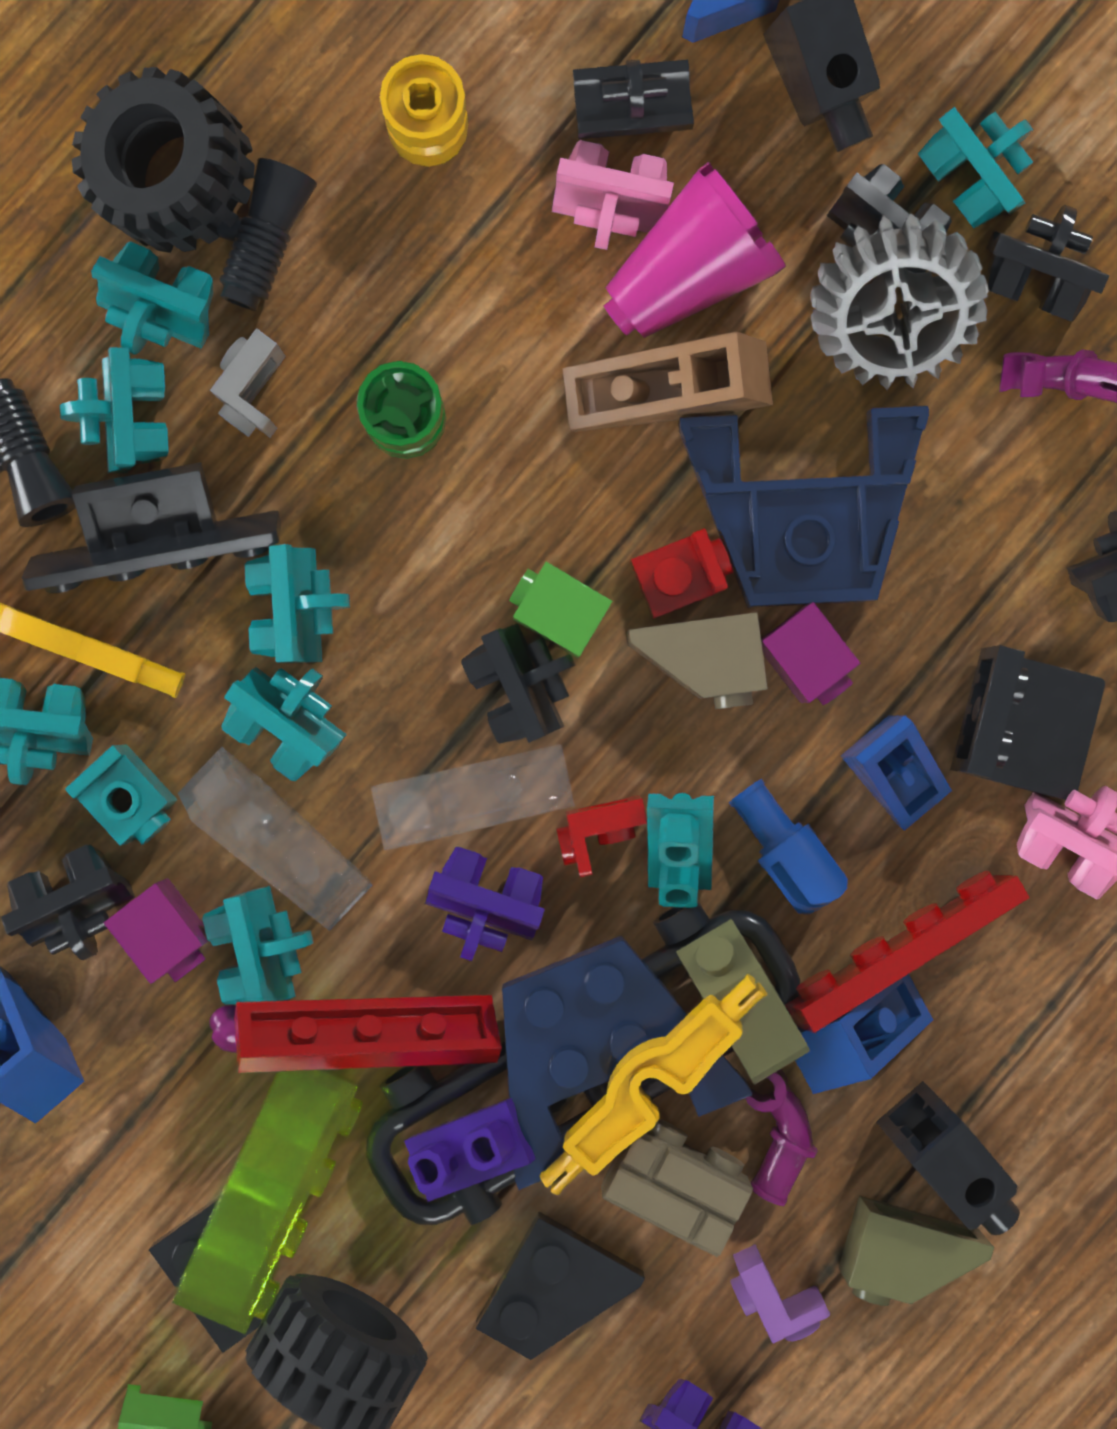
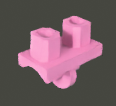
[552,140,674,250]
[1016,786,1117,900]

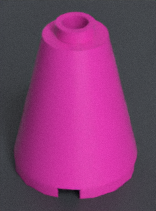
[603,162,786,338]

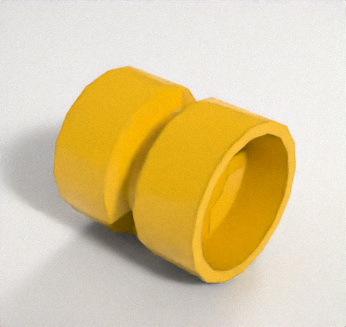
[380,54,468,167]

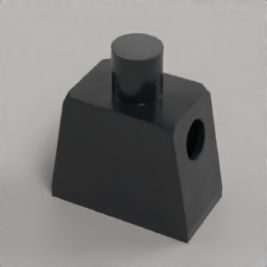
[763,0,880,152]
[876,1081,1020,1235]

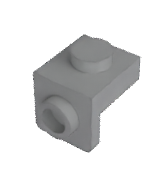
[210,328,286,438]

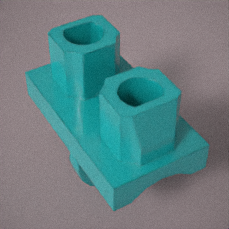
[918,107,1034,229]
[91,241,214,355]
[60,347,169,474]
[244,544,350,663]
[221,667,347,781]
[0,678,93,786]
[647,793,714,908]
[202,886,314,1004]

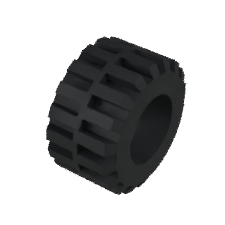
[72,67,255,253]
[245,1274,428,1429]

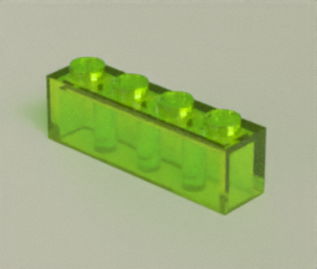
[172,1069,363,1334]

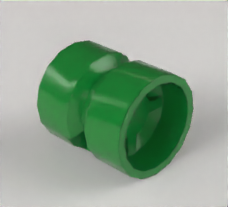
[356,361,447,459]

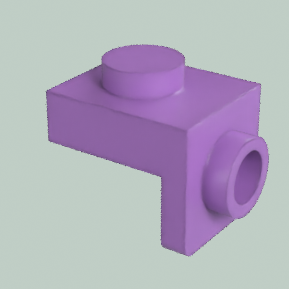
[730,1244,830,1343]

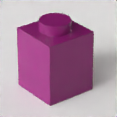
[761,602,861,705]
[103,878,209,984]

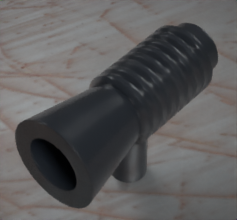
[217,158,317,311]
[0,378,76,527]

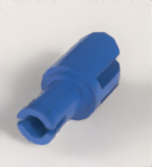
[729,779,848,915]

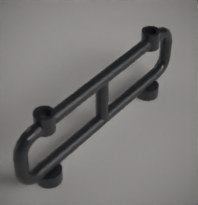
[366,900,800,1225]

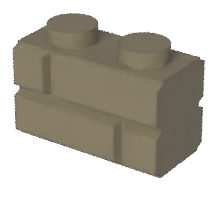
[601,1119,753,1258]

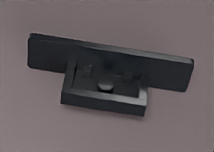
[22,462,281,593]

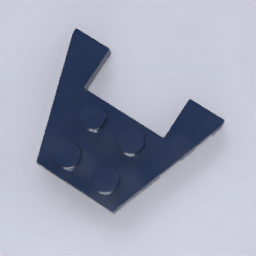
[678,406,929,608]
[502,936,752,1190]

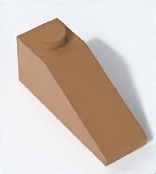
[563,332,773,432]

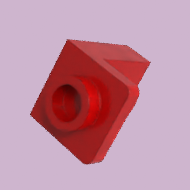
[630,528,733,619]
[556,795,647,878]

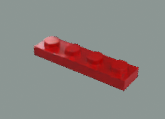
[785,871,1030,1033]
[234,995,502,1073]

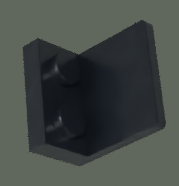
[950,645,1105,800]

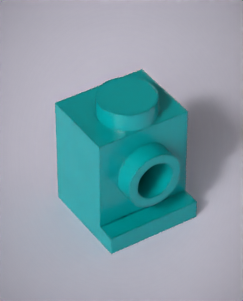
[65,744,178,846]

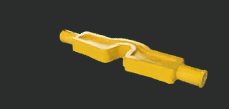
[0,603,185,698]
[540,973,767,1195]

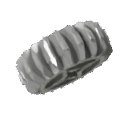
[810,213,989,390]

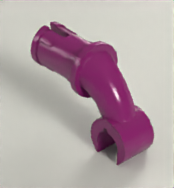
[999,349,1117,403]
[745,1069,818,1206]

